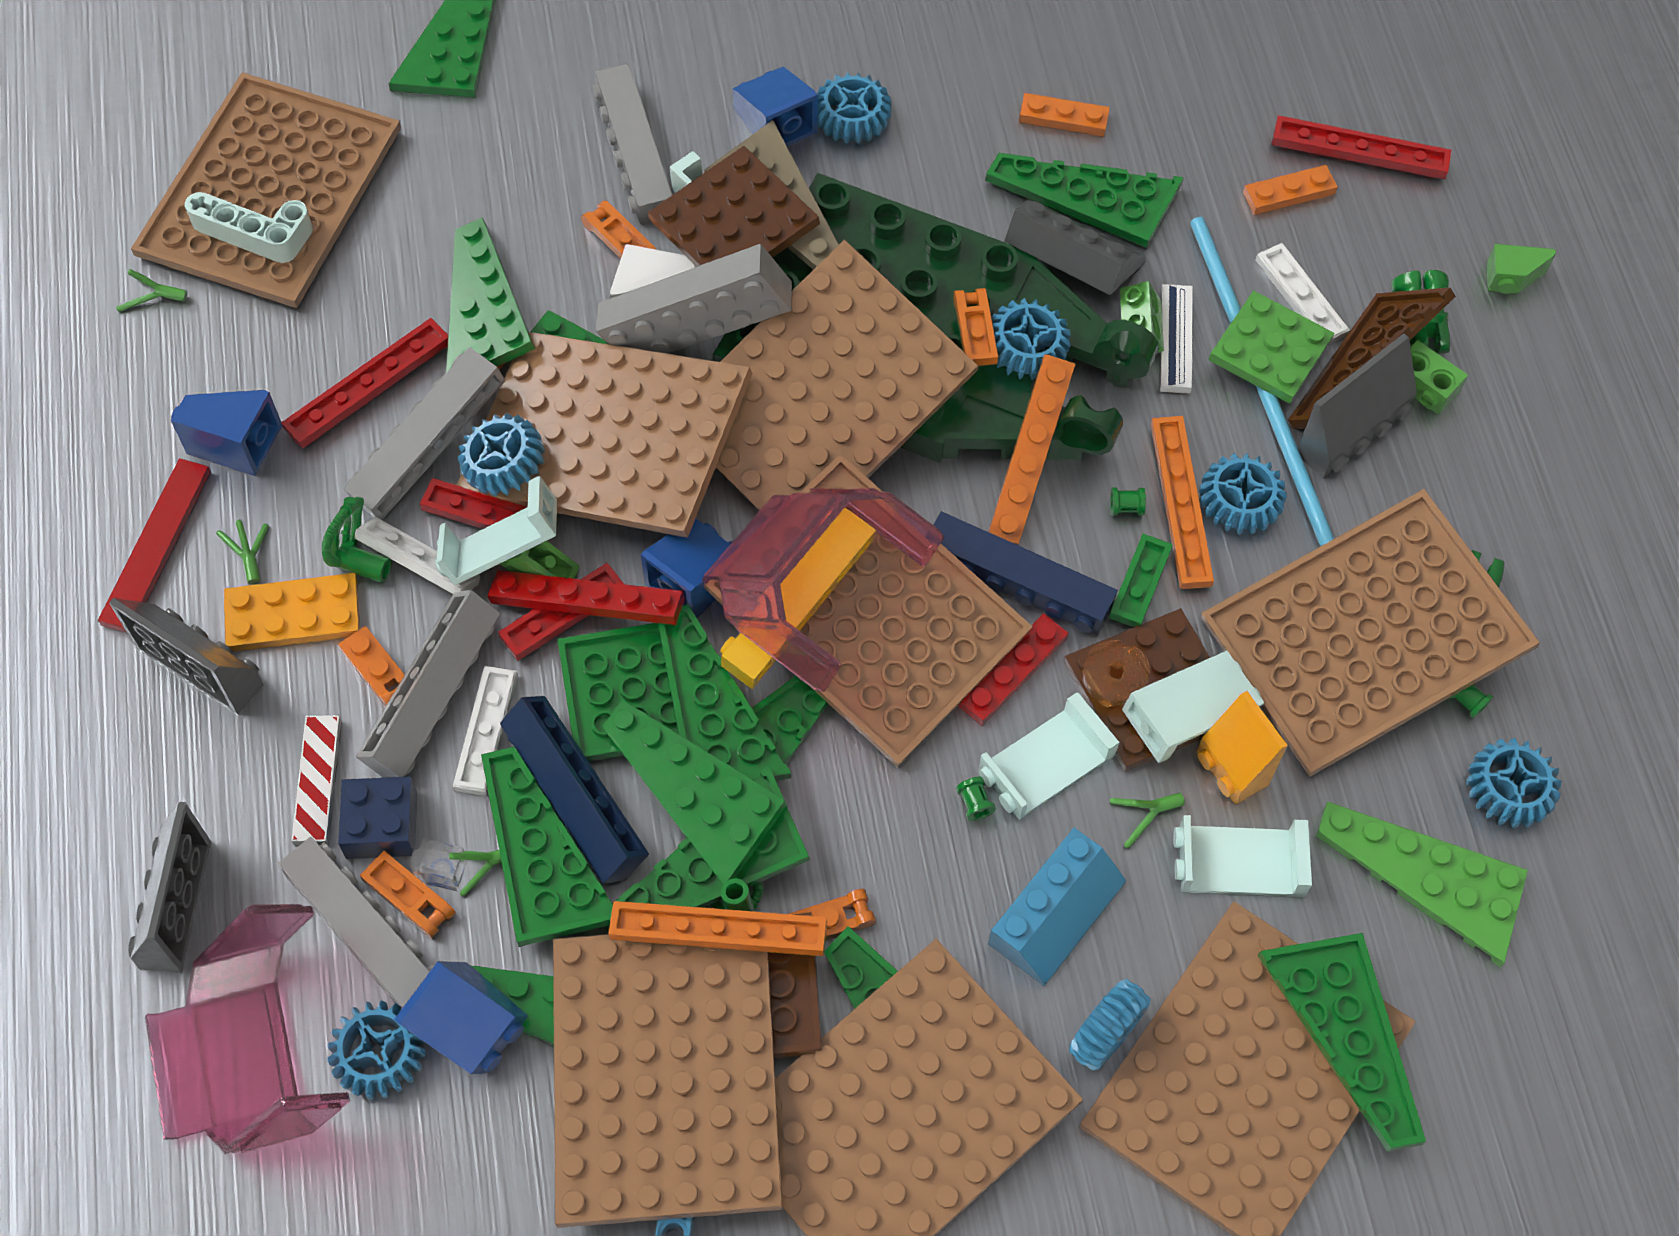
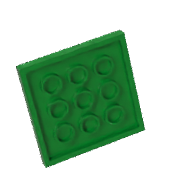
[557,623,678,762]

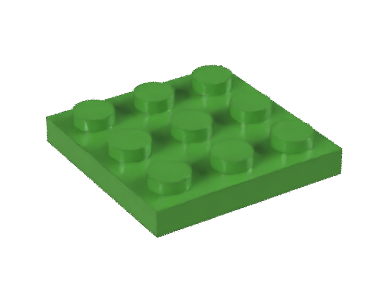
[1208,290,1335,404]

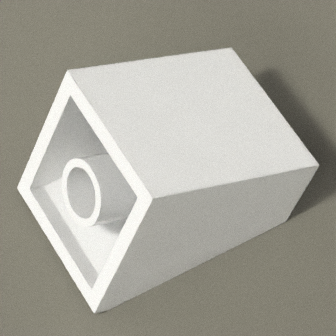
[610,244,696,298]

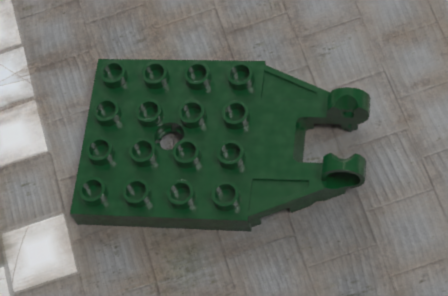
[713,173,1159,463]

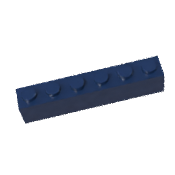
[929,511,1118,636]
[500,696,649,884]

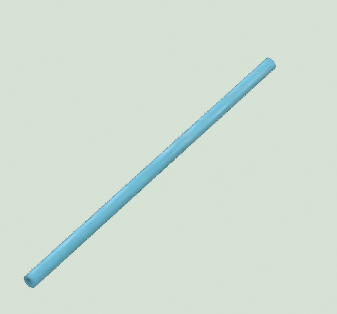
[1190,217,1335,546]

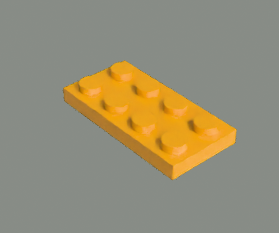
[224,573,360,652]

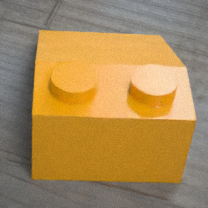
[1197,691,1288,805]

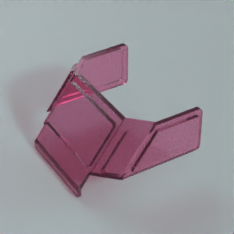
[702,487,944,692]
[145,904,350,1154]

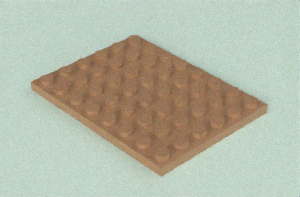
[131,72,401,308]
[716,240,979,521]
[457,332,753,538]
[704,453,1033,768]
[1201,489,1540,777]
[1079,901,1416,1236]
[553,935,783,1228]
[775,938,1083,1236]

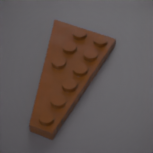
[1288,287,1456,429]

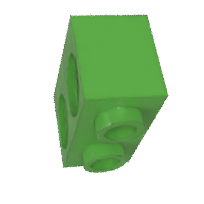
[1120,281,1164,353]
[1410,340,1468,415]

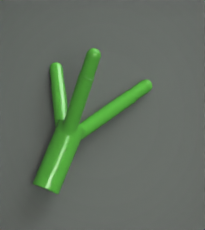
[116,269,187,311]
[216,519,269,584]
[1110,792,1185,848]
[449,850,502,897]

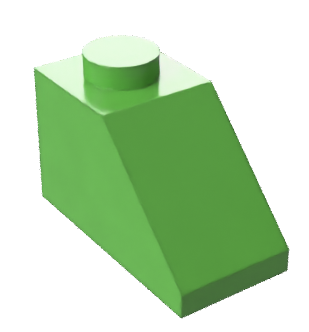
[1487,244,1556,294]
[500,541,580,579]

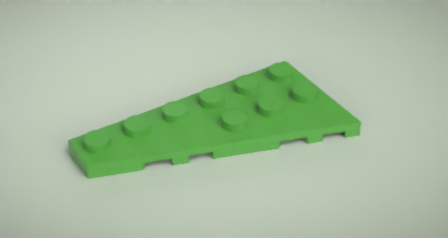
[1316,801,1528,967]

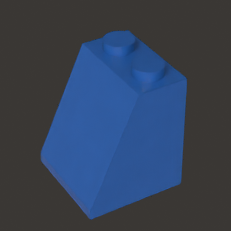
[732,66,818,146]
[171,390,282,476]
[641,518,741,618]
[394,961,528,1074]

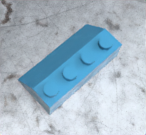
[988,827,1126,986]

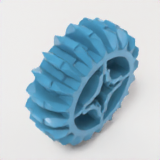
[817,72,892,145]
[991,298,1071,380]
[457,413,545,497]
[1199,453,1287,536]
[1466,738,1562,829]
[1069,979,1151,1071]
[327,1000,426,1100]

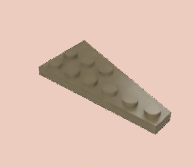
[704,120,838,270]

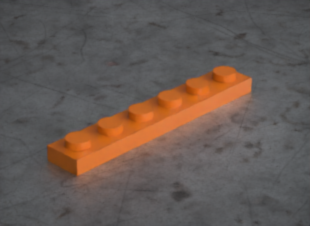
[988,354,1075,545]
[1150,416,1214,589]
[608,901,827,956]

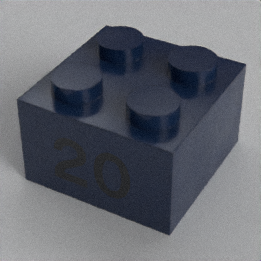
[338,776,417,859]

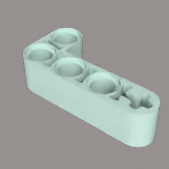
[185,192,313,263]

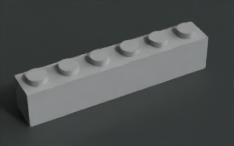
[592,64,672,224]
[343,347,505,520]
[356,590,500,778]
[277,837,434,1009]

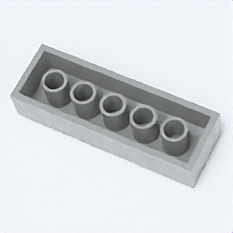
[596,244,792,354]

